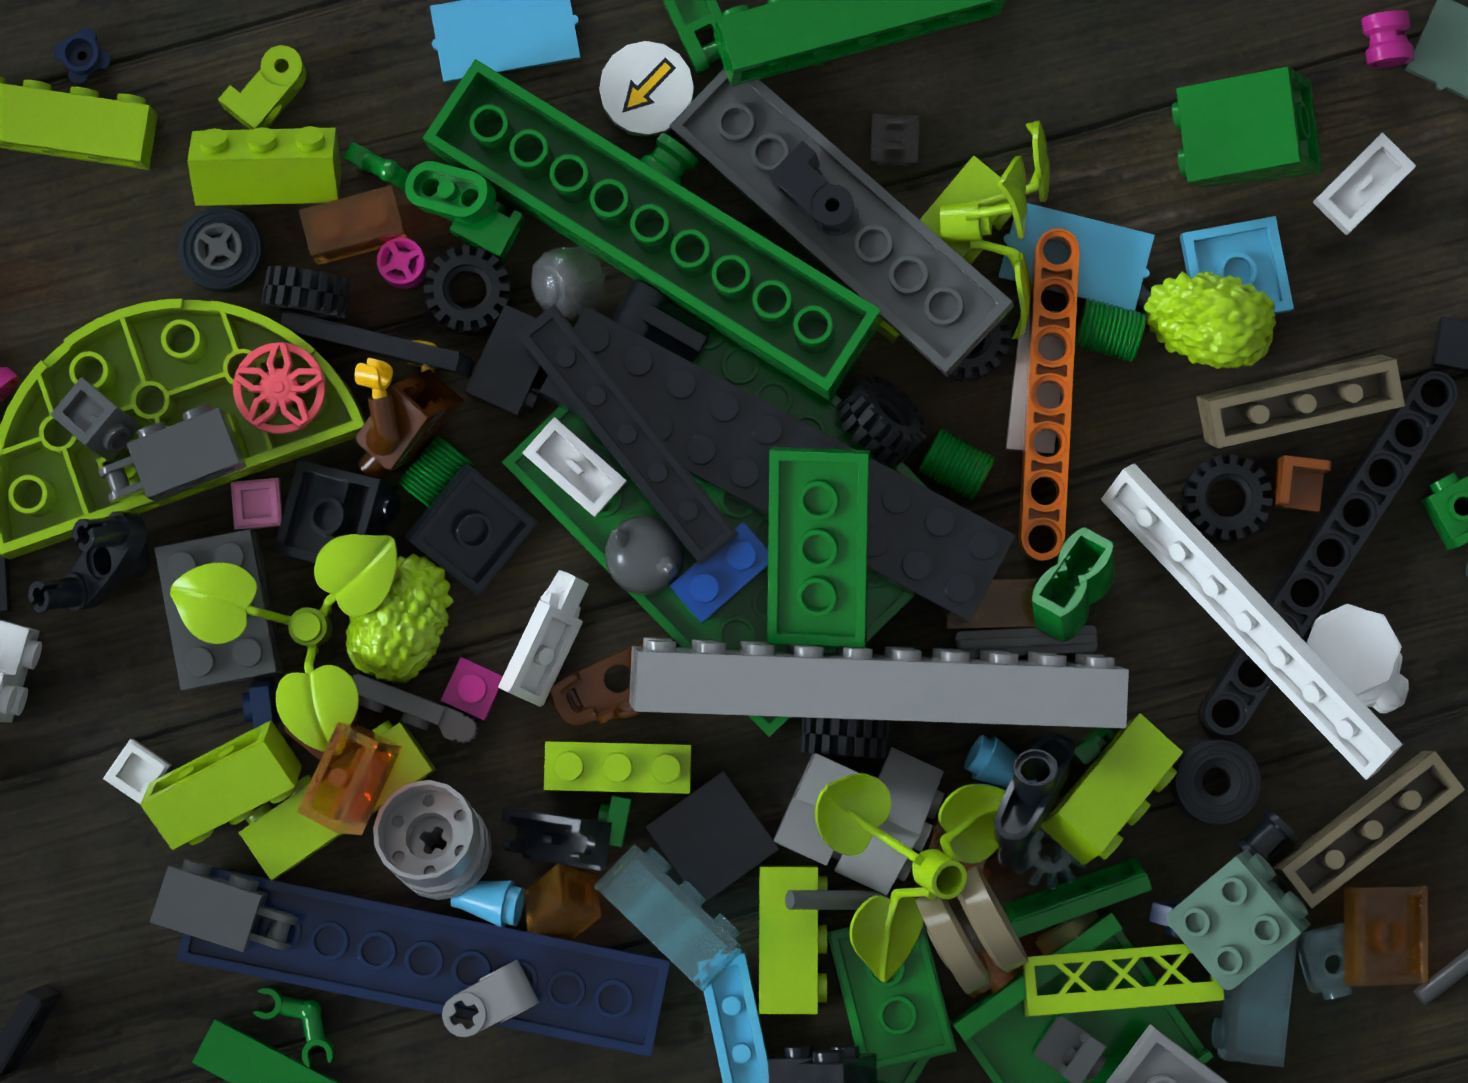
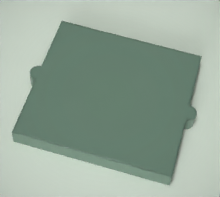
[1405,0,1468,100]

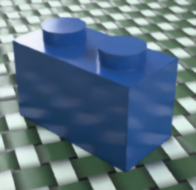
[670,522,768,625]

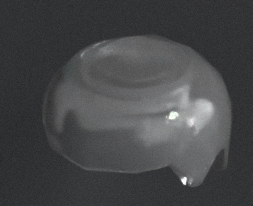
[530,246,605,319]

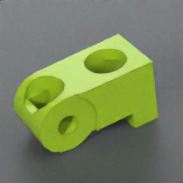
[218,45,307,130]

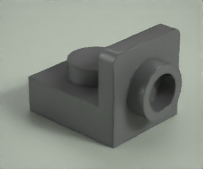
[50,377,140,461]

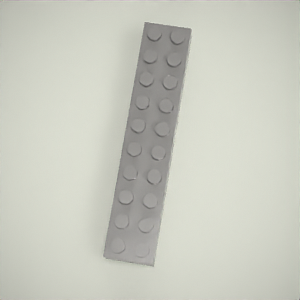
[629,637,1129,728]

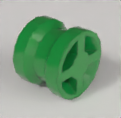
[640,133,699,186]

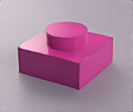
[440,657,503,721]

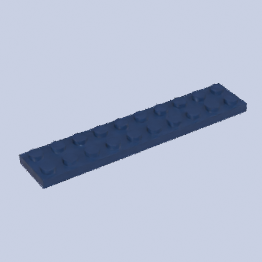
[176,867,671,1057]

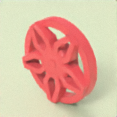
[233,342,326,434]

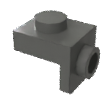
[1034,1015,1106,1083]

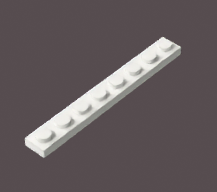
[1101,463,1403,780]

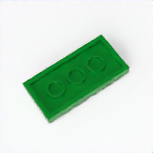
[767,447,870,648]

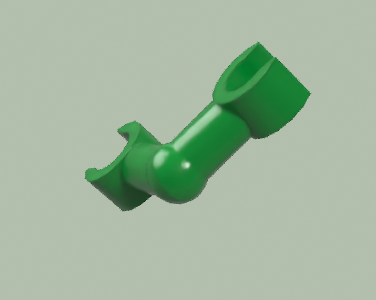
[342,142,437,196]
[253,986,336,1068]

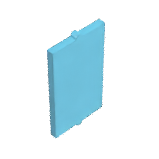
[430,0,581,83]
[998,203,1155,311]

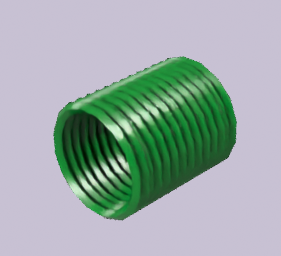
[1075,298,1146,363]
[918,428,995,502]
[398,435,475,507]

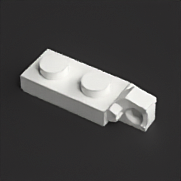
[498,570,589,707]

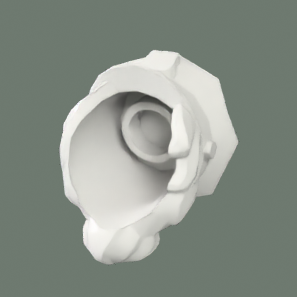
[1306,604,1409,713]

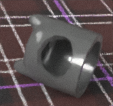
[605,516,684,596]

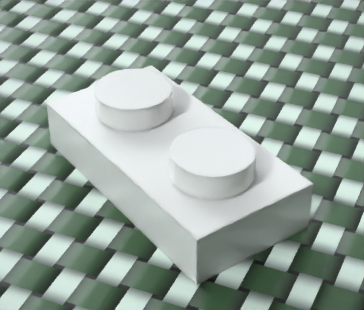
[1313,132,1416,235]
[522,417,627,518]

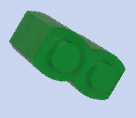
[1032,527,1115,642]

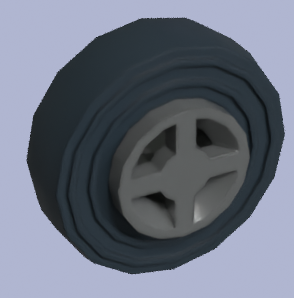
[178,207,264,292]

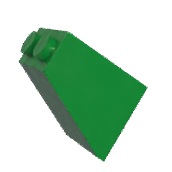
[1172,67,1323,188]

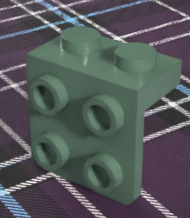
[1167,849,1311,990]

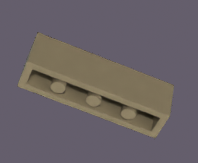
[1196,354,1405,448]
[1272,751,1465,909]

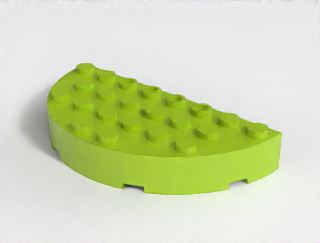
[0,299,367,559]

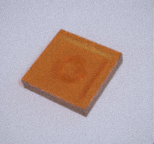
[1344,885,1428,986]

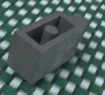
[98,404,247,503]
[150,859,298,952]

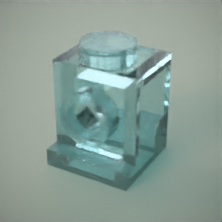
[1295,923,1362,1000]

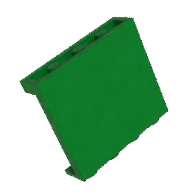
[951,910,1214,1083]

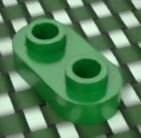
[405,161,496,224]

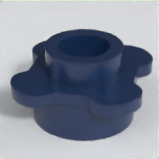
[54,28,111,84]

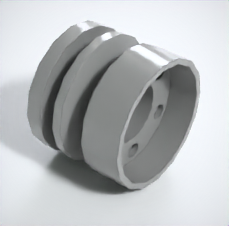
[373,780,492,900]

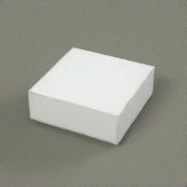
[103,739,172,804]

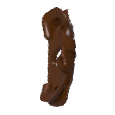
[550,634,681,726]

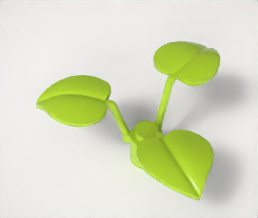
[940,120,1050,339]
[170,534,397,753]
[815,773,1006,983]

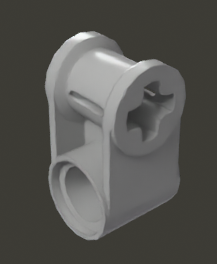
[442,959,540,1037]

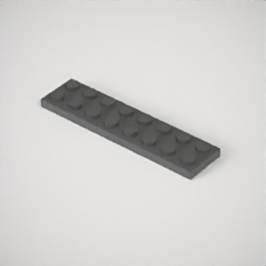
[669,69,1014,377]

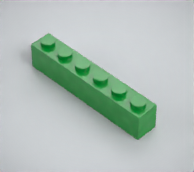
[714,0,1006,87]

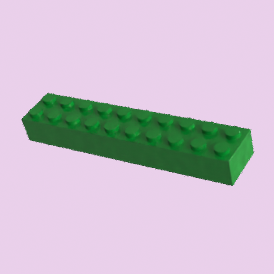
[423,59,882,402]

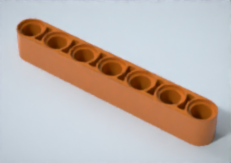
[1018,228,1080,561]

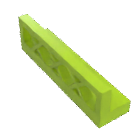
[1023,944,1225,1017]

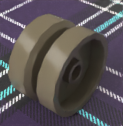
[916,865,1028,995]

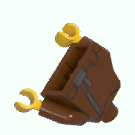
[354,340,464,479]

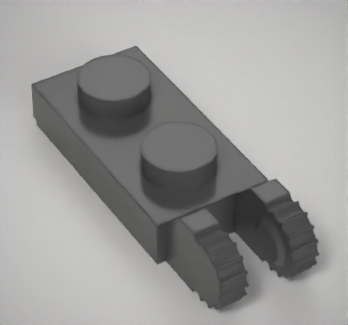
[352,674,479,744]

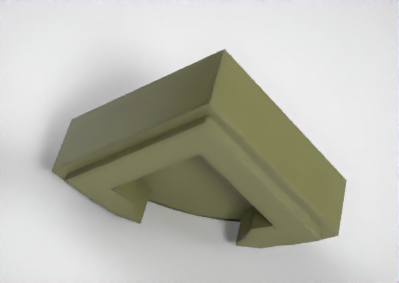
[1035,911,1099,955]

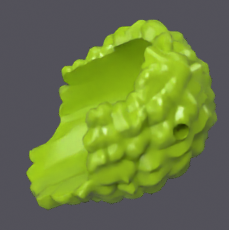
[1144,271,1276,369]
[345,553,455,684]

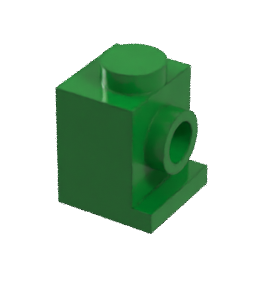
[447,199,526,263]
[1420,472,1468,550]

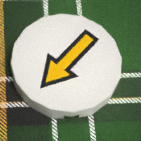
[599,41,694,137]

